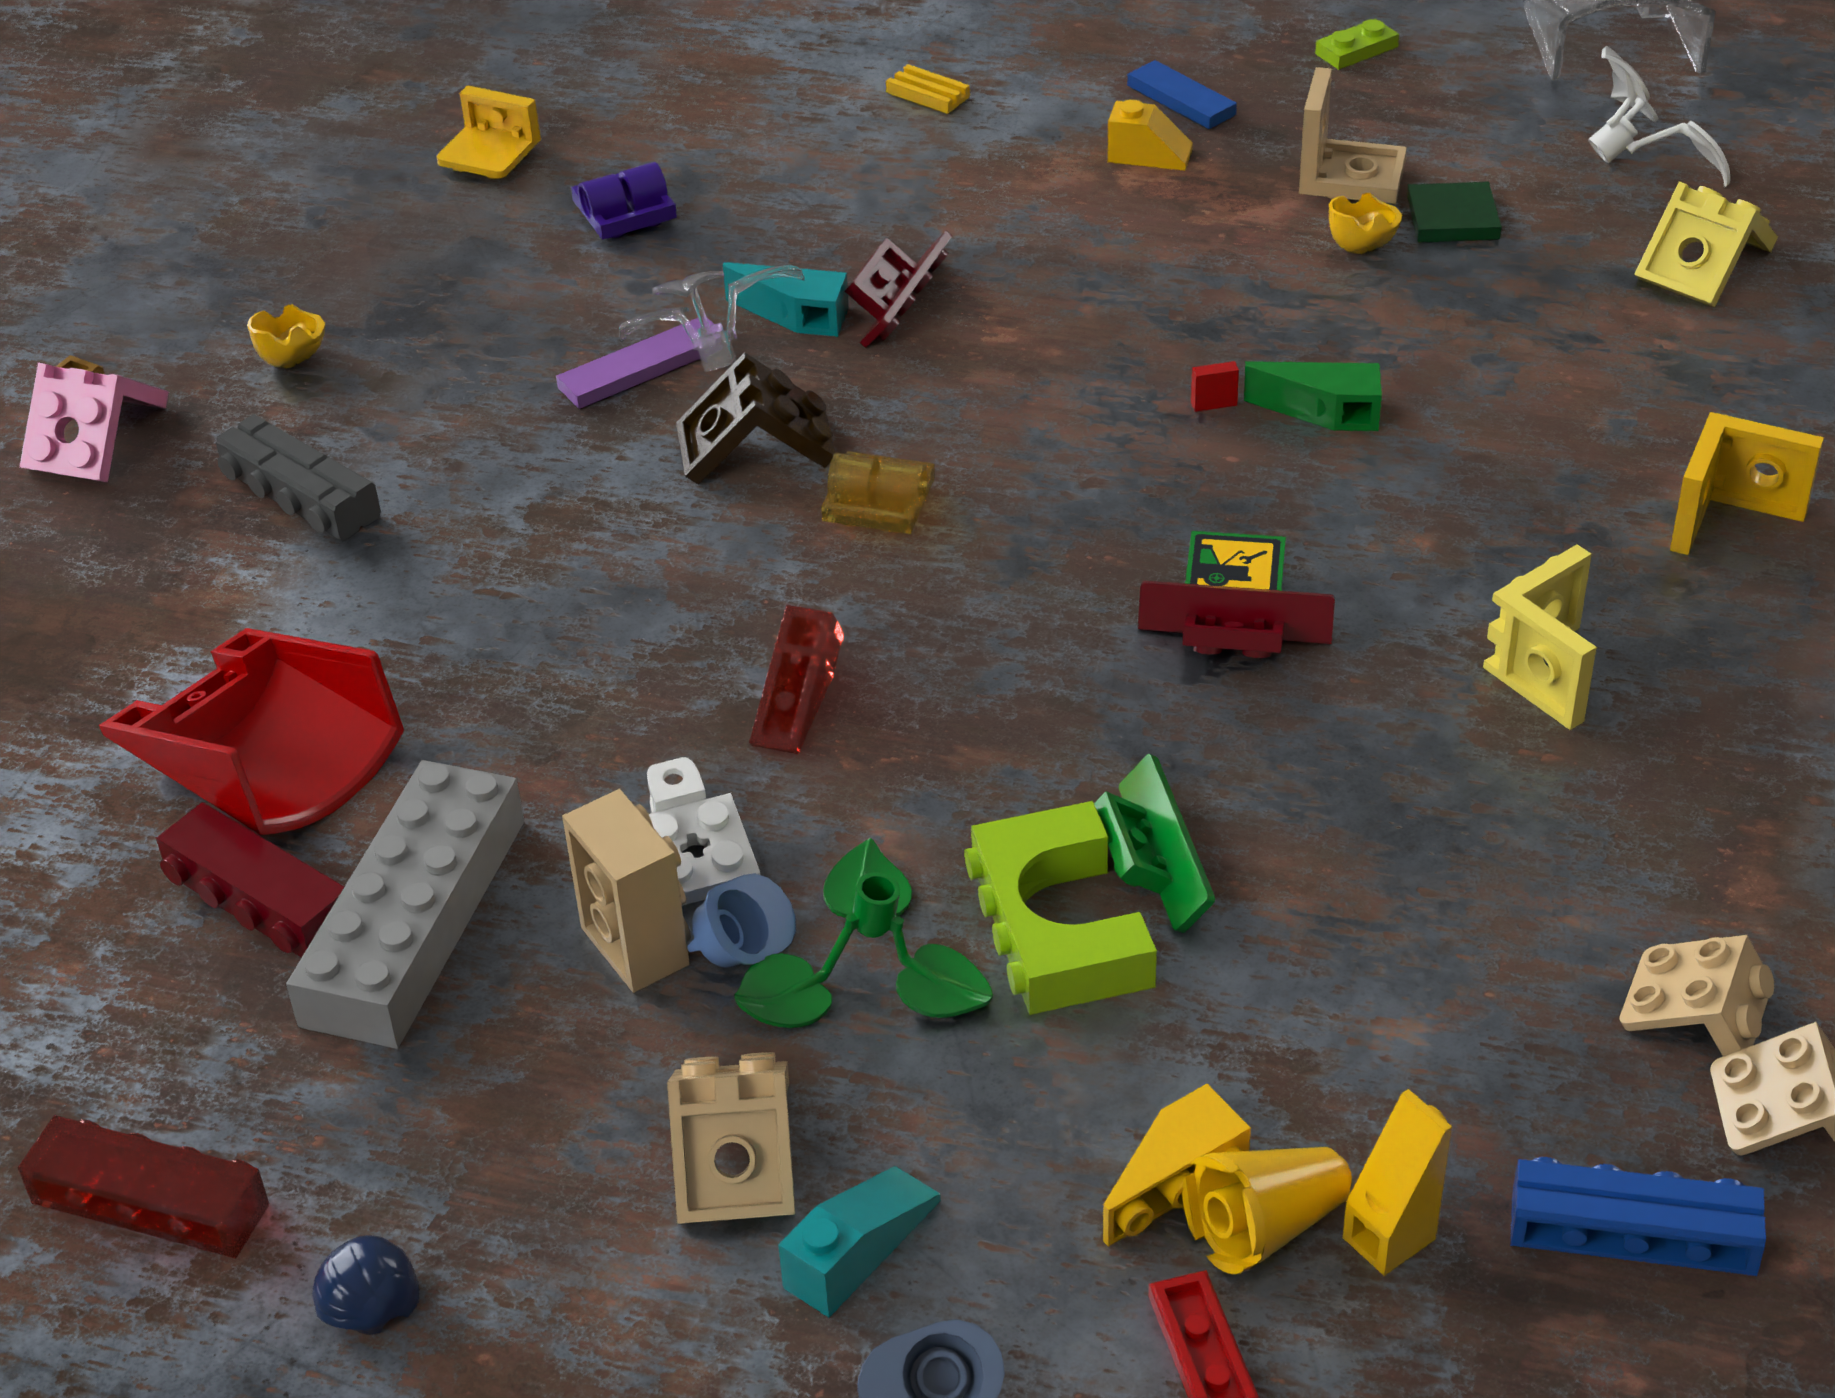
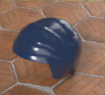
[312,1235,420,1335]

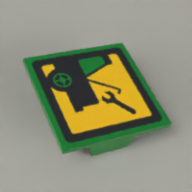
[1185,531,1286,591]

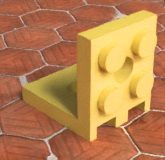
[1634,181,1778,308]
[1483,544,1597,730]

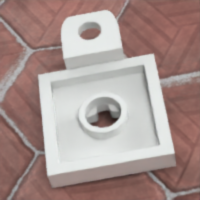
[647,757,760,906]

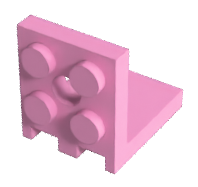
[20,363,169,483]

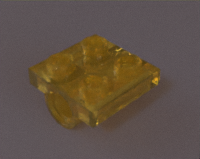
[821,451,935,534]

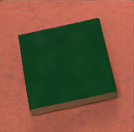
[1407,182,1501,242]

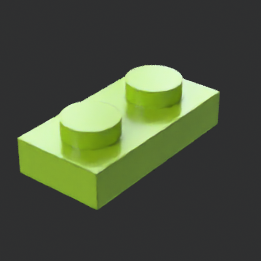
[1315,18,1399,70]

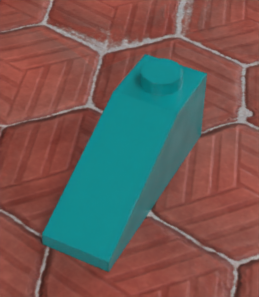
[778,1166,941,1318]

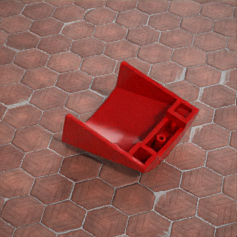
[99,628,404,835]

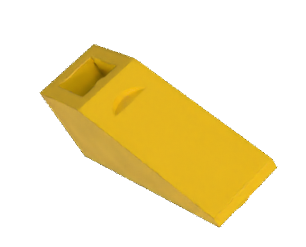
[1103,1083,1251,1247]
[1342,1089,1452,1276]

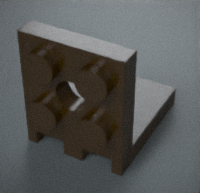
[676,352,836,485]

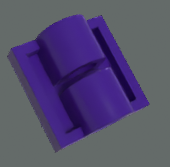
[571,162,677,240]

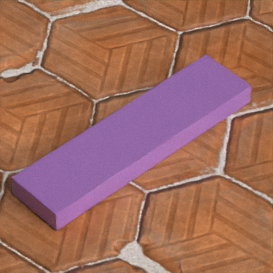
[556,315,727,409]

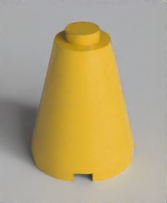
[1182,1147,1352,1274]

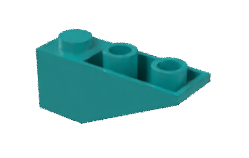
[723,262,849,337]

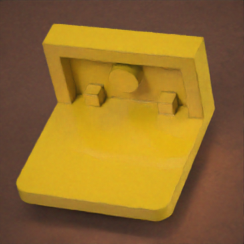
[437,85,541,179]

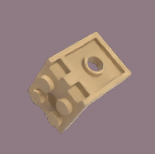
[1299,67,1407,204]
[667,1052,795,1224]

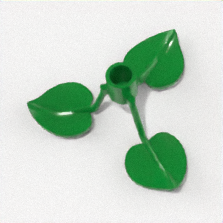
[734,838,993,1028]

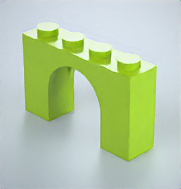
[964,801,1157,1015]

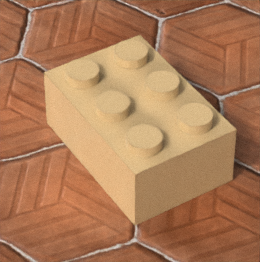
[562,789,691,993]

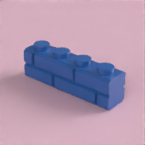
[1510,1157,1766,1276]

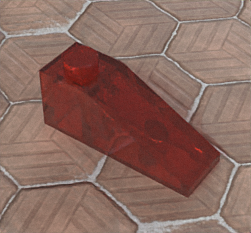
[749,605,844,754]

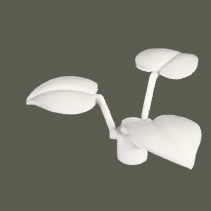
[1588,46,1730,187]

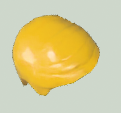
[1329,193,1402,254]
[248,304,325,368]

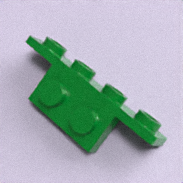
[1094,754,1215,933]

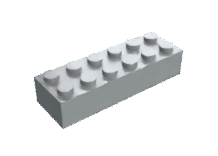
[286,760,525,1049]

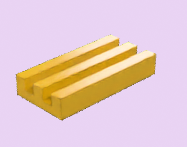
[886,64,970,114]

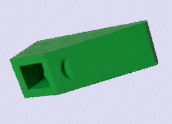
[1243,361,1382,431]

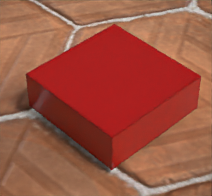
[1191,361,1239,412]

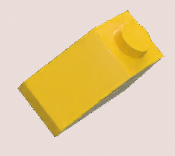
[1107,100,1193,171]

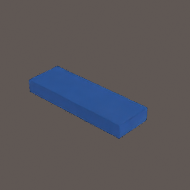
[1127,60,1237,129]

